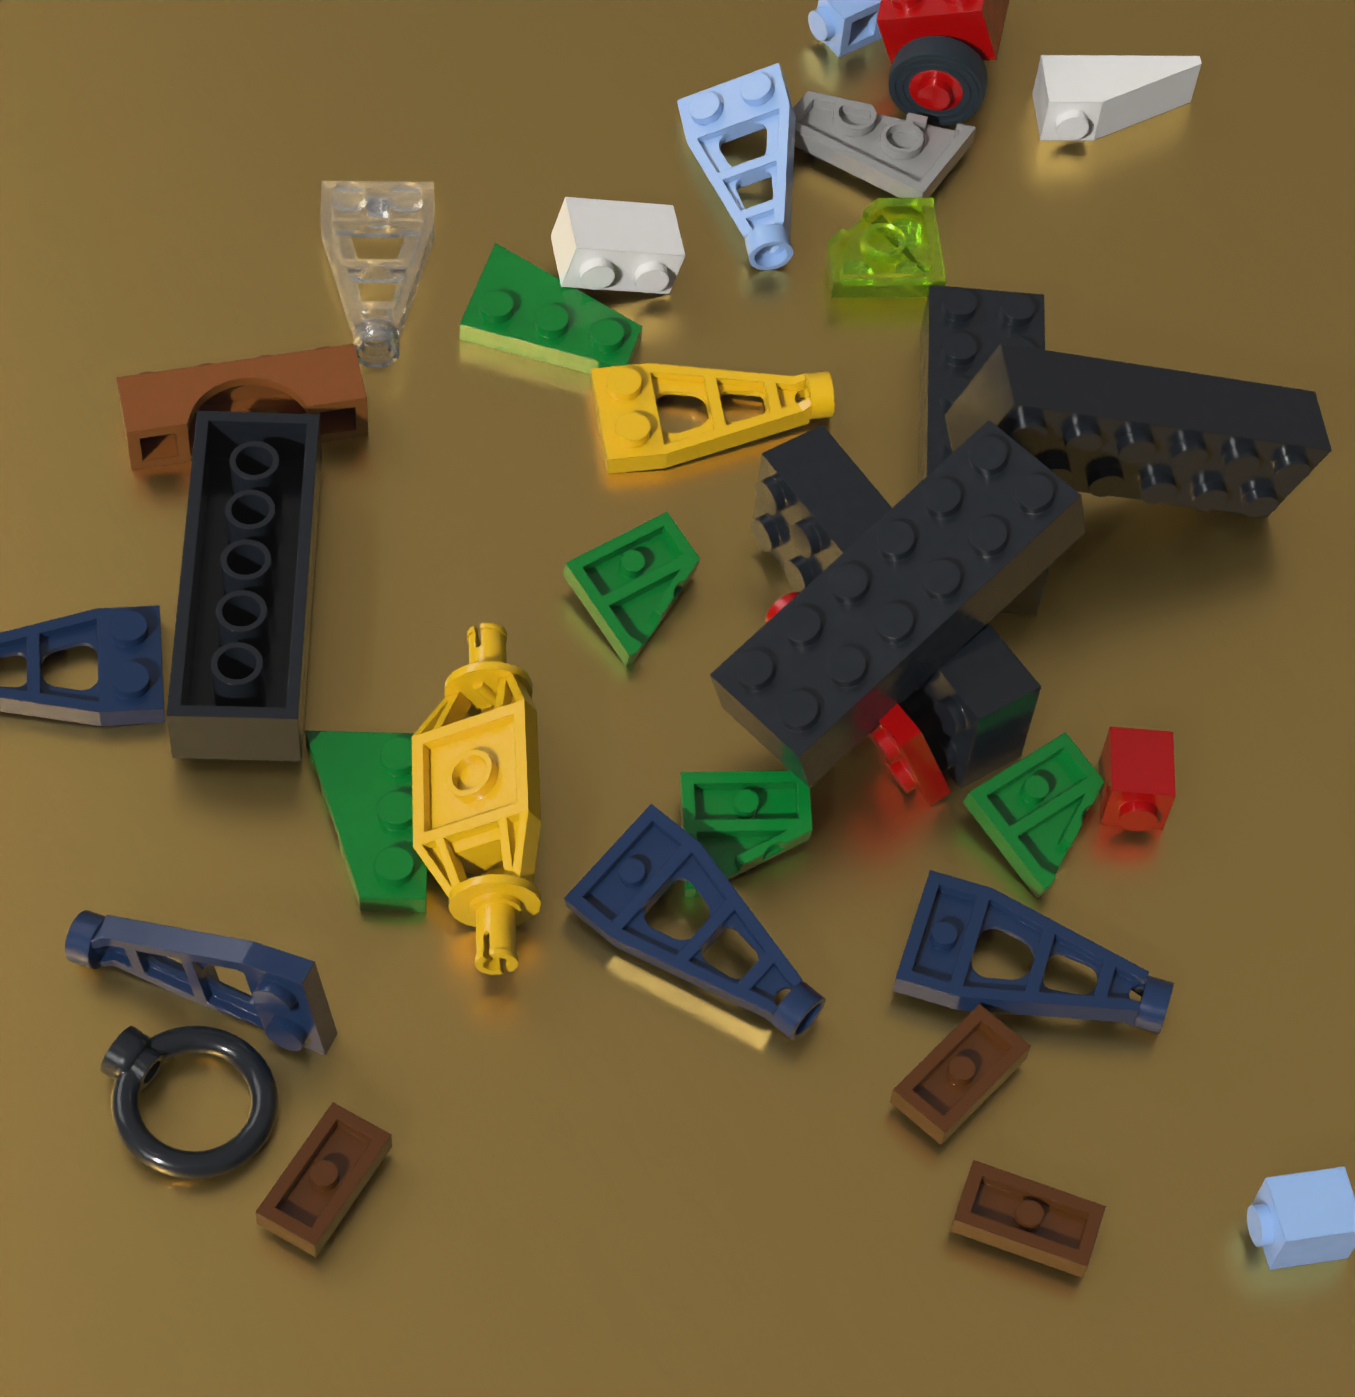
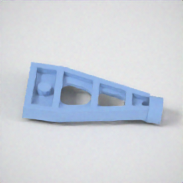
[677,63,796,270]

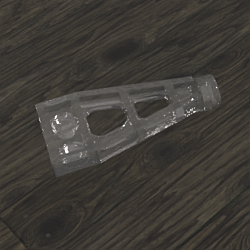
[320,181,434,368]

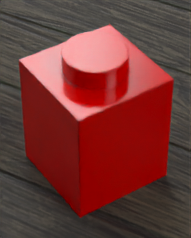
[1099,726,1176,831]

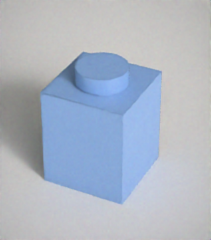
[1247,1166,1355,1270]

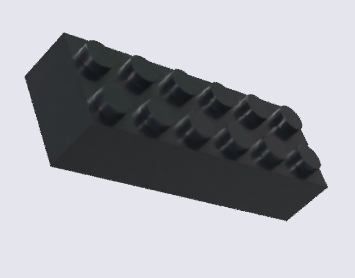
[918,285,1049,615]
[945,343,1332,517]
[166,411,322,761]
[710,420,1086,788]
[751,425,1041,788]

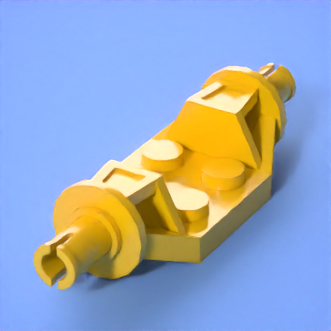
[412,623,541,975]

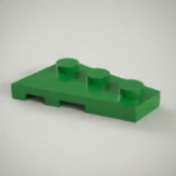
[305,730,428,912]

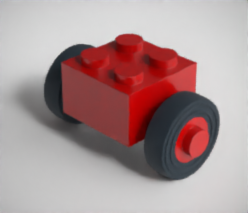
[876,0,1009,126]

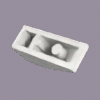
[1032,55,1202,141]

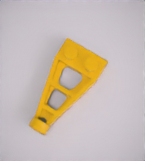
[590,363,835,474]

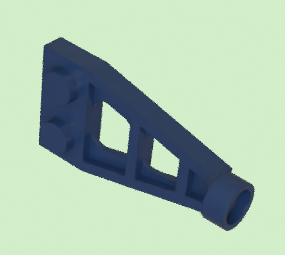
[0,605,165,726]
[564,804,826,1040]
[893,870,1174,1034]
[65,910,338,1055]

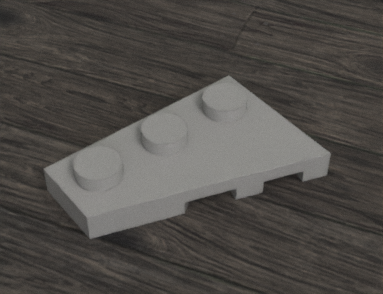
[794,91,976,208]

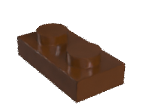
[890,1004,1031,1145]
[255,1102,392,1257]
[950,1160,1106,1278]

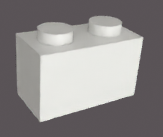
[551,197,686,294]

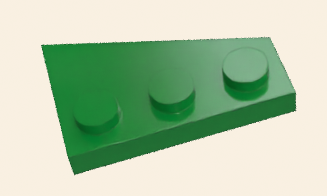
[459,243,642,374]

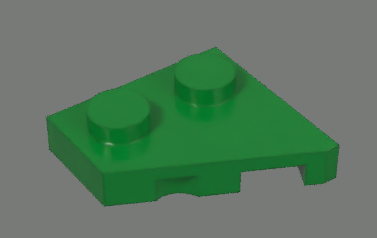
[563,512,700,667]
[963,732,1104,899]
[679,771,813,897]

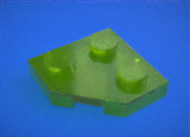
[826,198,946,298]

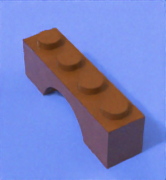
[116,344,368,470]

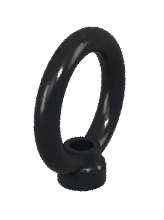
[100,1026,278,1179]

